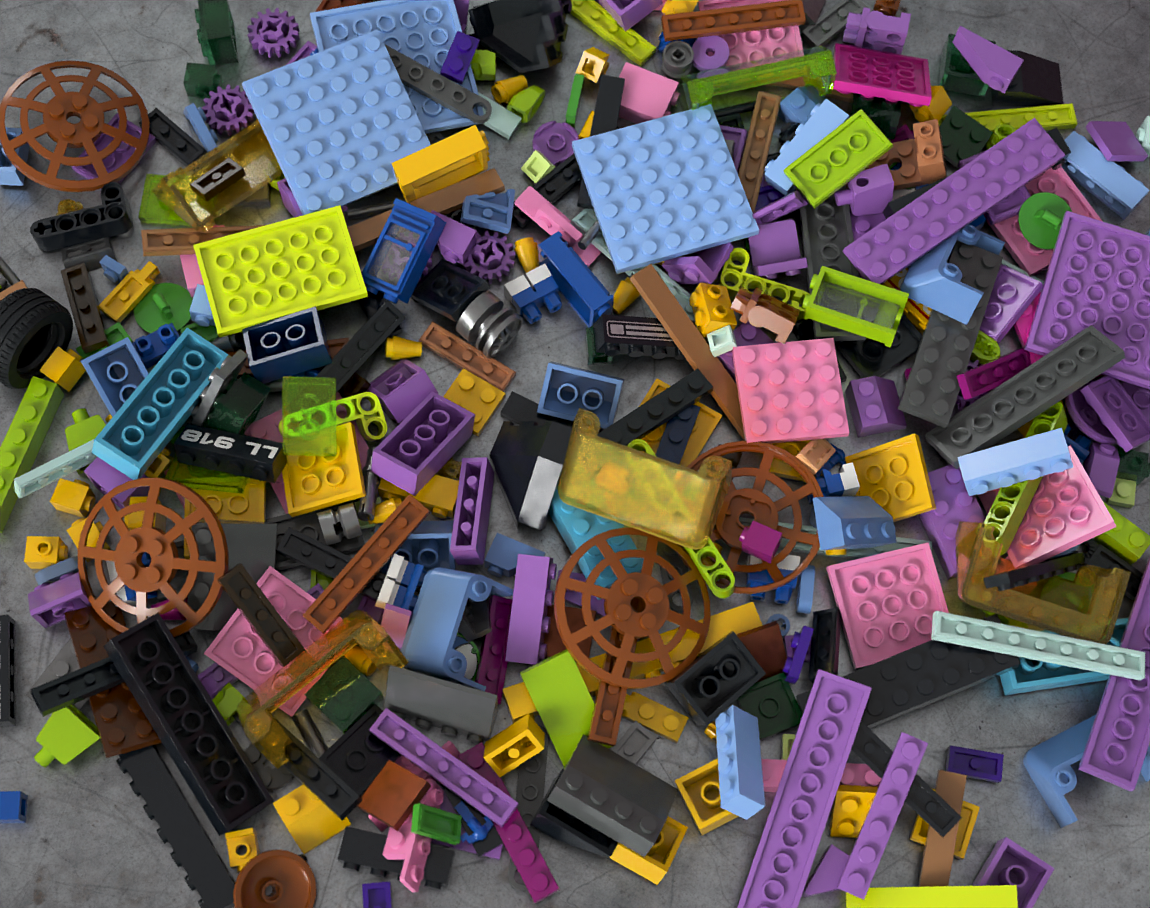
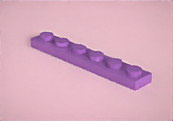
[369,708,519,828]
[837,732,928,900]

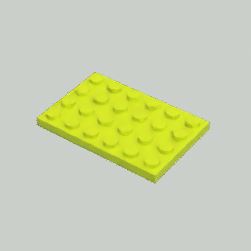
[193,205,368,338]

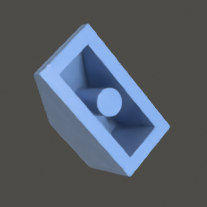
[484,533,545,577]

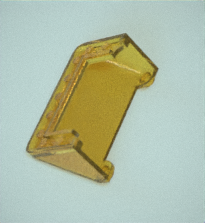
[152,118,283,232]
[558,408,732,550]
[955,522,1131,644]
[237,610,409,769]

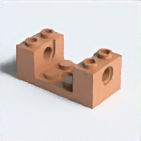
[846,119,947,191]

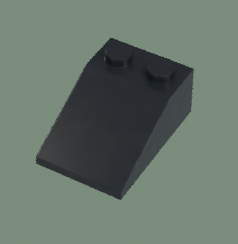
[991,50,1064,107]
[664,631,766,725]
[530,769,618,858]

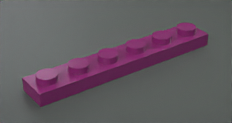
[458,742,560,903]

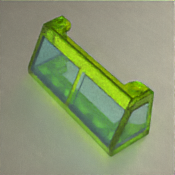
[681,46,837,110]

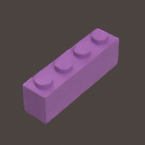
[450,457,495,565]
[505,554,557,665]

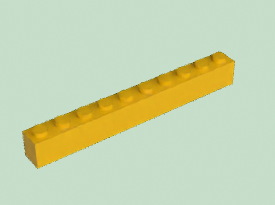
[502,601,762,723]

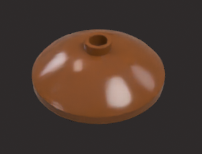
[233,849,316,908]

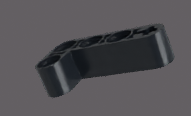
[30,182,133,252]

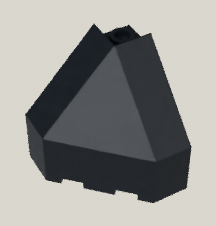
[468,0,572,73]
[489,421,577,531]

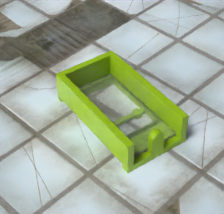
[802,266,909,348]

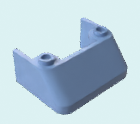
[900,224,1005,325]
[399,567,514,692]
[1023,715,1150,828]

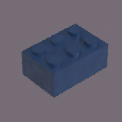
[242,306,333,385]

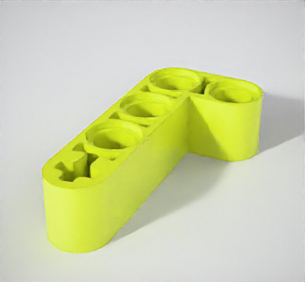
[718,247,810,321]
[278,392,387,442]

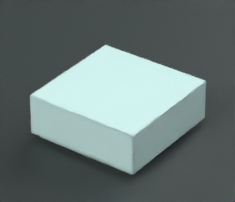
[707,325,737,357]

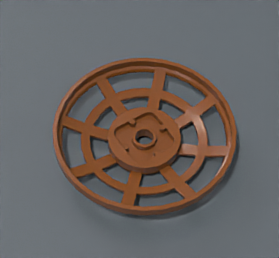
[0,60,149,192]
[669,441,824,594]
[78,478,228,637]
[554,528,711,689]

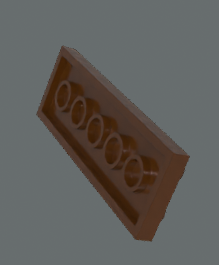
[64,601,161,758]

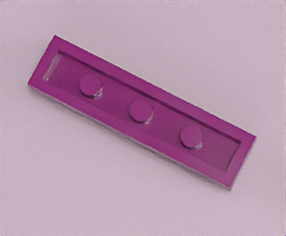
[957,347,1031,400]
[475,595,512,705]

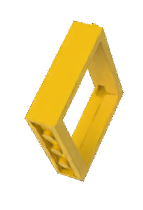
[391,125,490,203]

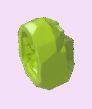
[471,50,496,81]
[507,85,545,123]
[970,330,1001,364]
[212,683,248,727]

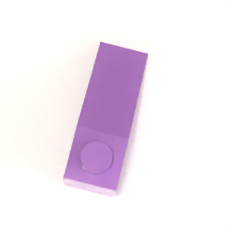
[953,26,1024,94]

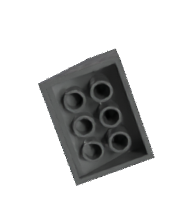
[187,518,278,630]
[384,665,498,744]
[547,734,678,857]

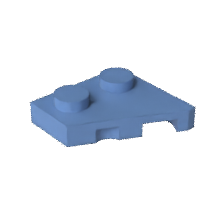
[183,103,219,154]
[461,189,515,234]

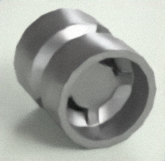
[661,41,694,85]
[317,502,363,546]

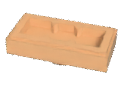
[795,439,836,476]

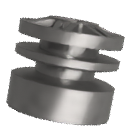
[456,291,523,359]

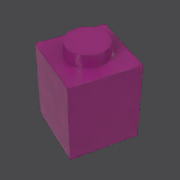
[739,520,782,564]

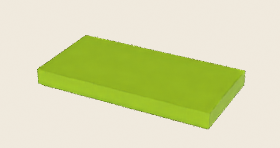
[783,109,893,209]
[519,649,613,768]

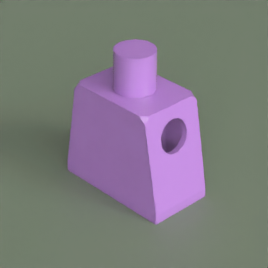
[835,164,894,216]

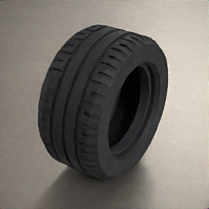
[0,288,73,389]

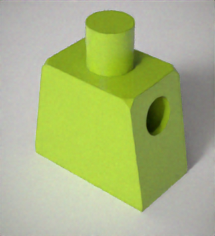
[65,408,106,474]
[34,704,100,768]

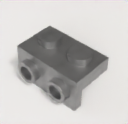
[458,598,492,642]

